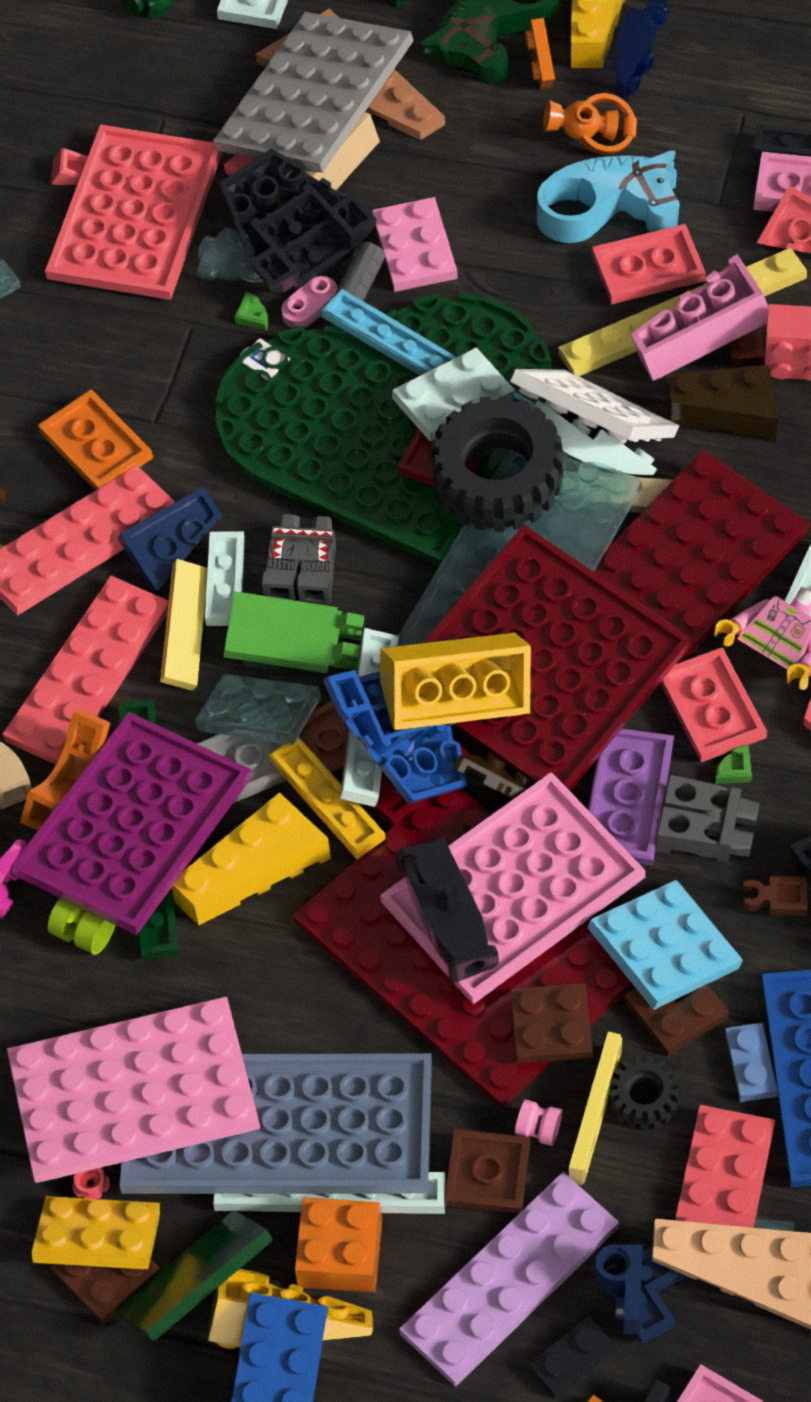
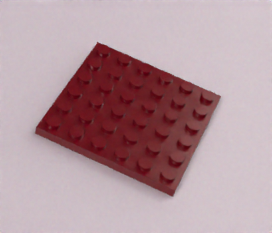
[423,525,692,791]

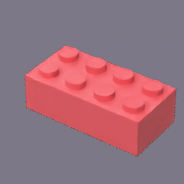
[765,304,811,381]

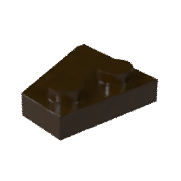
[453,752,535,799]

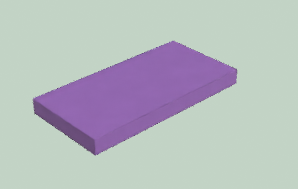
[588,729,674,866]

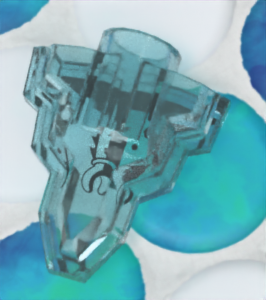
[196,227,263,282]

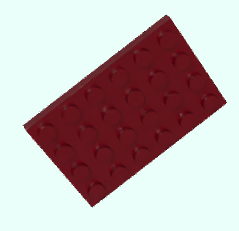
[589,449,809,664]

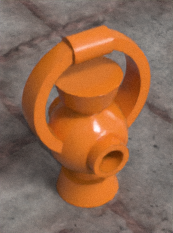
[543,93,637,155]

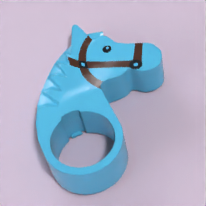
[536,151,680,243]

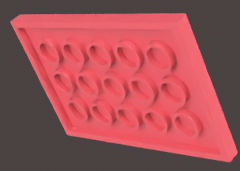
[45,125,223,300]

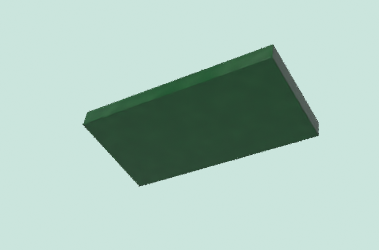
[115,1210,273,1341]

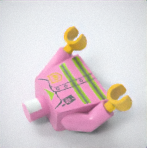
[714,587,811,690]

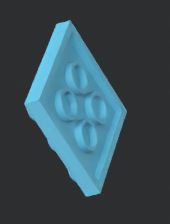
[588,880,743,1010]

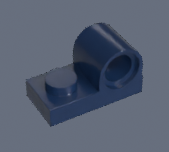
[595,1244,643,1334]

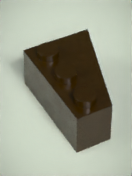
[666,365,778,443]

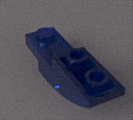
[615,0,670,102]

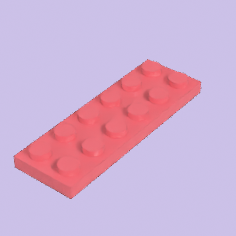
[0,465,175,616]
[2,576,169,765]

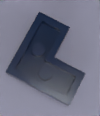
[607,1247,686,1345]

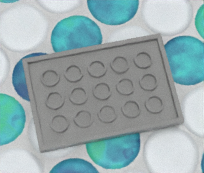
[213,12,414,173]

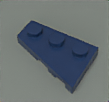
[117,487,222,595]

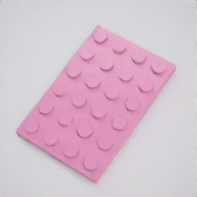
[380,772,645,1004]
[7,997,260,1183]

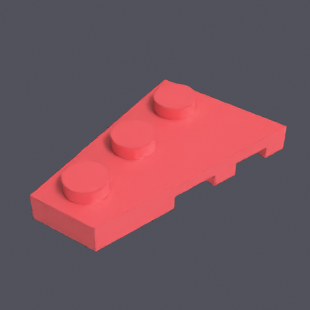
[757,185,811,254]

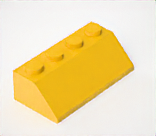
[380,633,531,730]

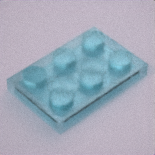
[195,674,321,745]

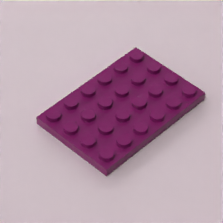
[11,712,251,936]

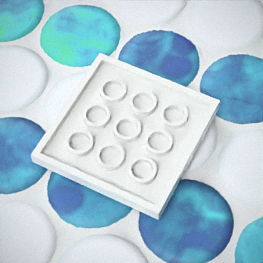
[510,369,679,443]

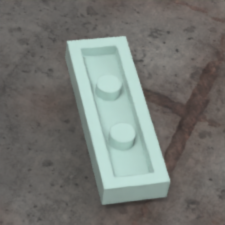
[205,531,245,626]

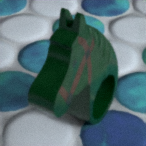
[420,0,563,84]

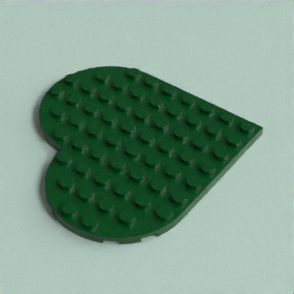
[216,293,552,568]

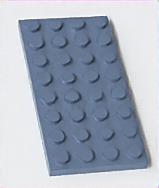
[120,1053,432,1194]

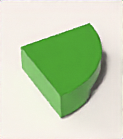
[235,292,268,331]
[715,745,752,784]

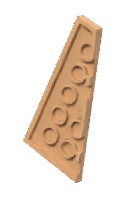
[652,1219,811,1329]

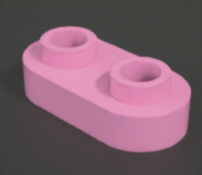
[281,276,337,328]

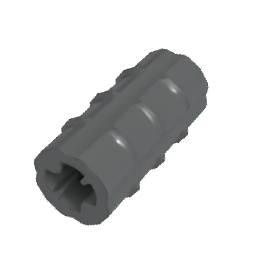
[335,242,386,301]

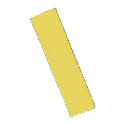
[160,559,208,691]
[569,1032,622,1185]

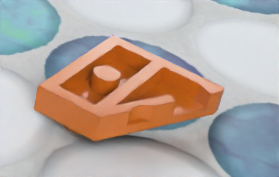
[525,18,555,89]

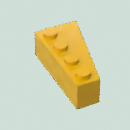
[571,0,626,68]
[172,793,331,925]

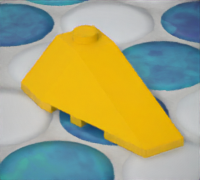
[208,1269,373,1349]

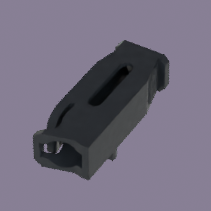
[396,837,499,983]

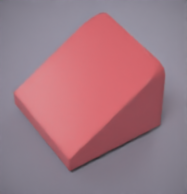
[51,148,88,185]

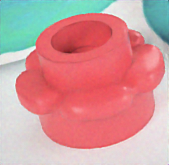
[72,1167,110,1199]

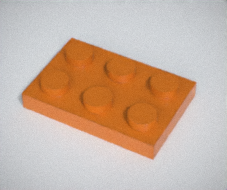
[38,389,153,490]

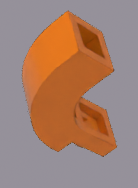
[20,709,110,831]

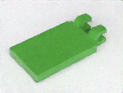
[224,591,364,673]

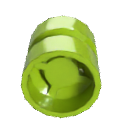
[48,898,115,955]

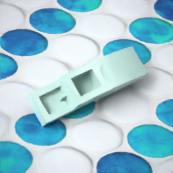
[532,400,657,475]

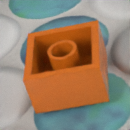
[295,1197,382,1293]

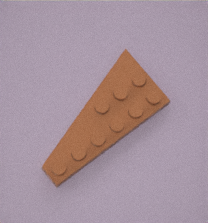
[255,9,445,140]

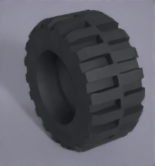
[431,396,563,532]

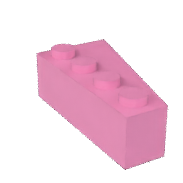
[630,254,769,381]

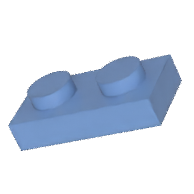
[725,1023,778,1102]

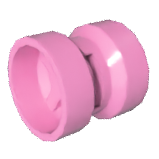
[515,1099,562,1146]

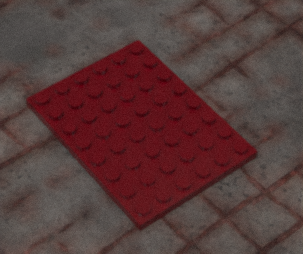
[293,789,634,1109]

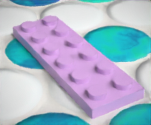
[399,1172,619,1387]

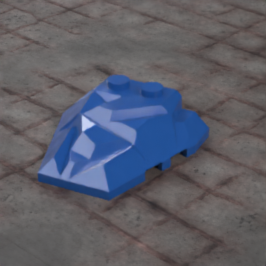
[323,670,467,804]

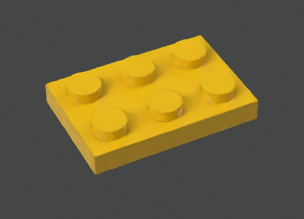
[32,1196,160,1270]

